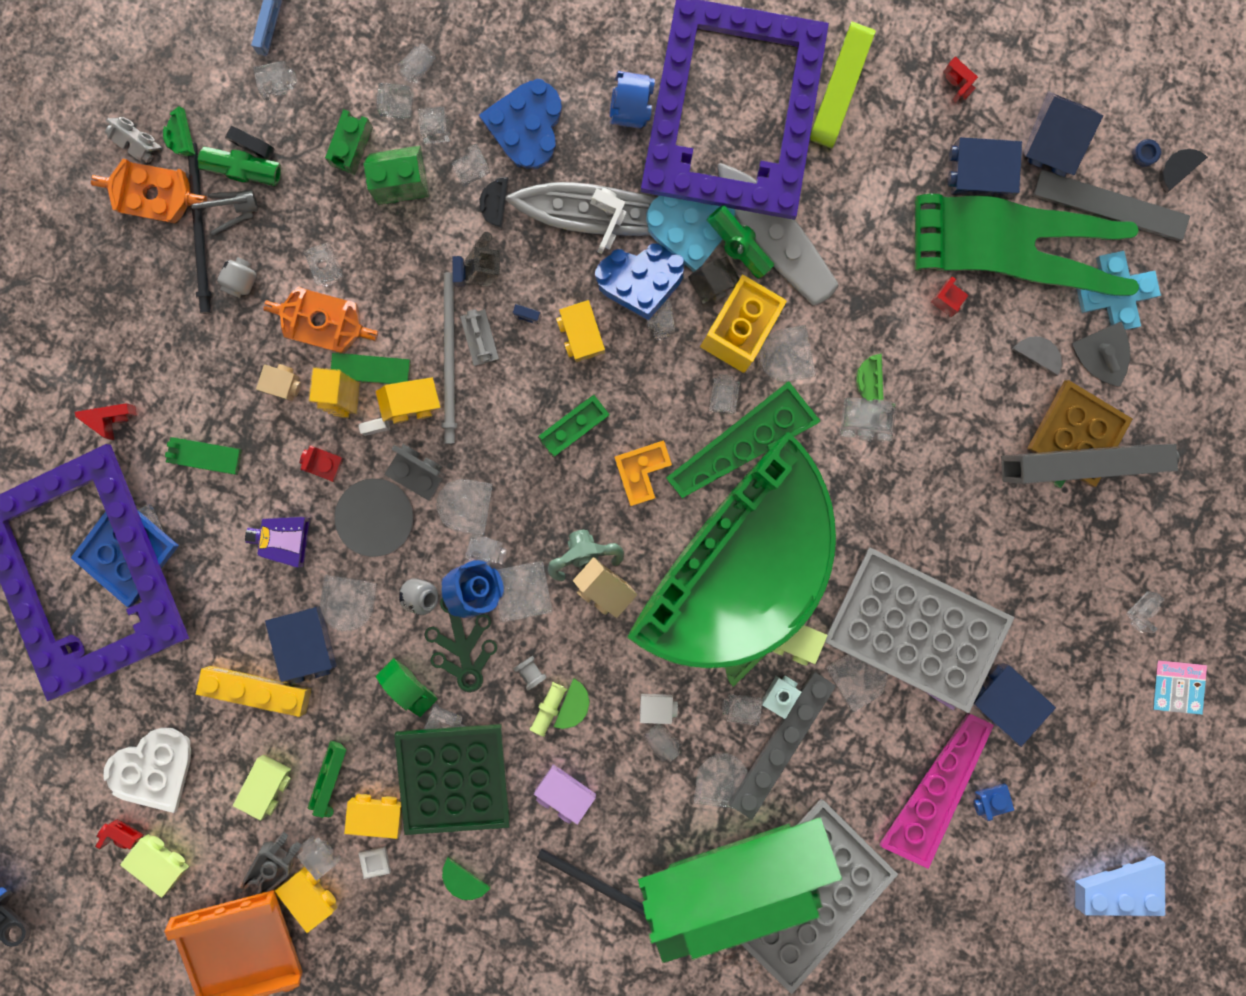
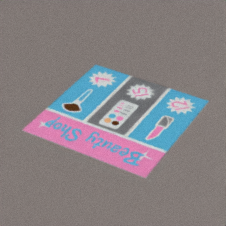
[1153,660,1207,715]

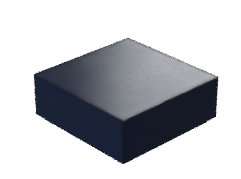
[452,256,466,287]
[513,304,542,325]

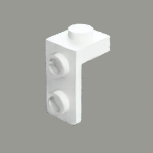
[590,188,627,254]

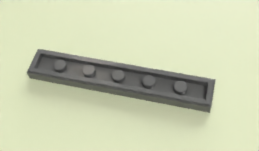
[1032,170,1190,242]

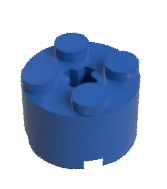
[610,71,655,129]
[442,560,504,618]

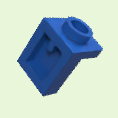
[973,783,1014,821]

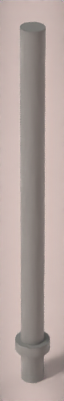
[442,272,457,444]

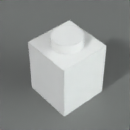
[640,694,678,724]

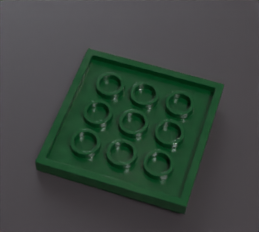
[394,724,510,835]

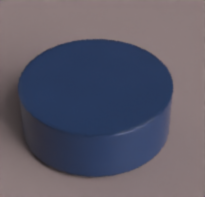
[1132,139,1161,167]

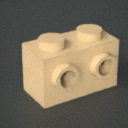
[573,557,638,618]

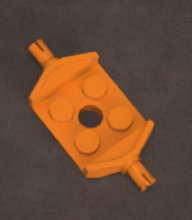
[91,159,207,223]
[263,287,378,354]

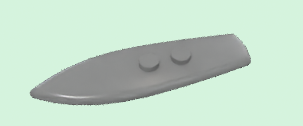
[717,163,839,306]
[506,182,656,236]

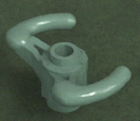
[548,530,624,581]

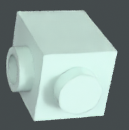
[760,675,801,719]

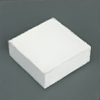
[358,418,390,436]
[358,846,391,879]

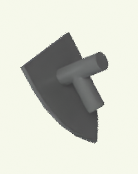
[1072,321,1130,387]

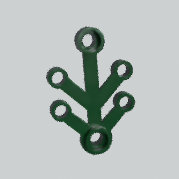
[424,597,498,693]

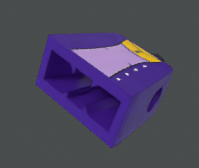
[245,517,310,567]

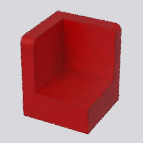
[931,277,968,317]

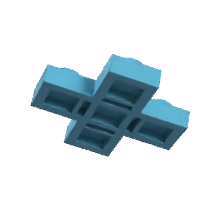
[1076,251,1161,330]

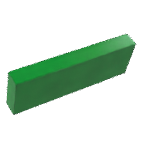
[330,352,411,384]

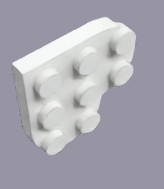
[104,728,191,813]

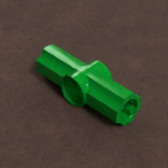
[198,146,281,186]
[706,205,774,279]

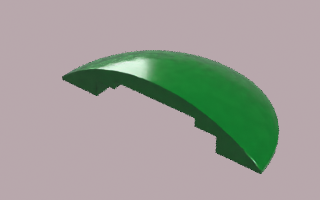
[627,432,836,668]

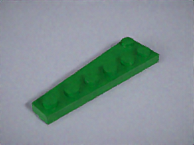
[666,381,820,498]

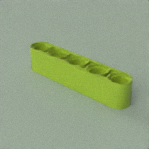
[809,21,876,149]

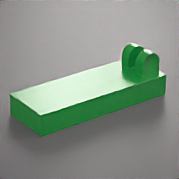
[538,394,610,458]
[165,437,242,475]
[307,740,346,818]

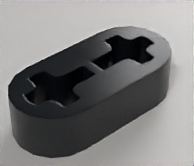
[225,126,275,160]

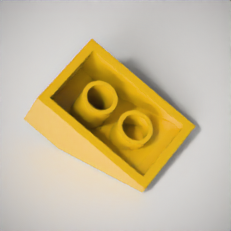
[700,274,787,373]

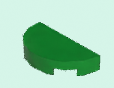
[163,106,195,157]
[442,857,490,900]

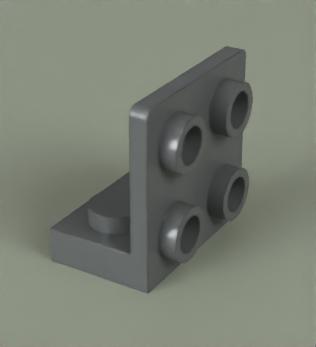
[384,444,446,501]

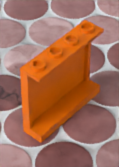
[164,890,303,996]

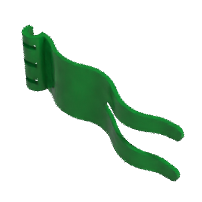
[915,194,1139,296]

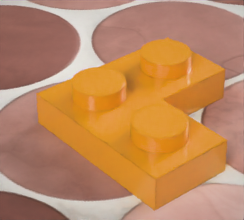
[614,440,672,507]

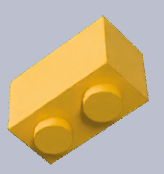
[556,300,605,362]
[375,377,440,424]
[344,794,403,839]
[275,865,337,933]

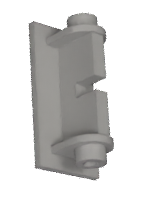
[105,117,162,164]
[460,309,499,366]

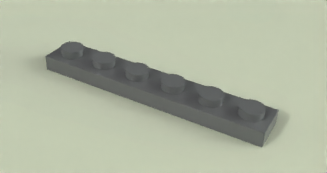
[729,671,836,820]

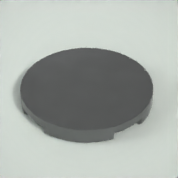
[335,478,414,557]

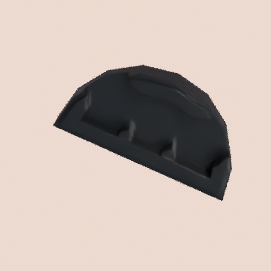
[1161,148,1208,193]
[479,177,509,230]

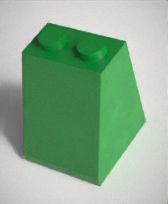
[364,145,429,205]

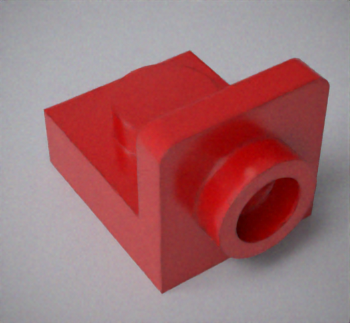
[943,56,978,103]
[299,445,344,482]
[95,819,144,850]

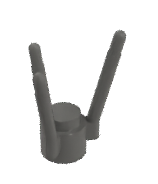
[191,190,258,235]

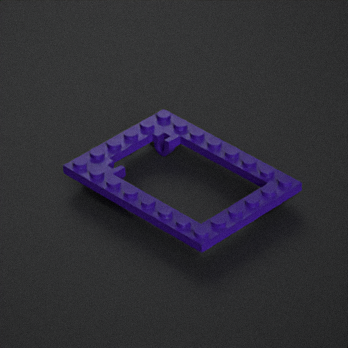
[641,0,829,220]
[0,444,189,701]

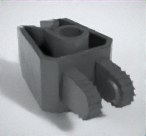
[240,832,301,896]

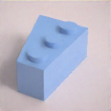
[1075,856,1165,916]

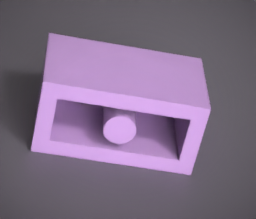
[534,764,596,825]

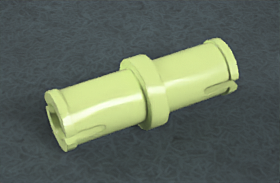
[529,682,567,737]

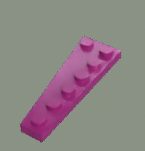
[879,713,994,869]

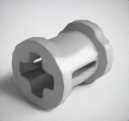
[513,655,547,690]

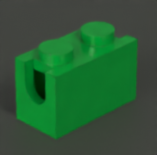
[325,109,373,175]

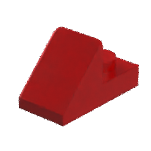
[75,403,137,440]

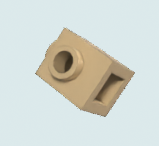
[256,364,301,401]

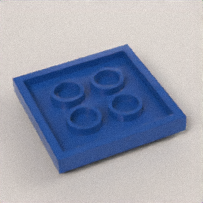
[71,511,179,608]

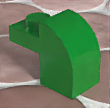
[375,658,438,718]

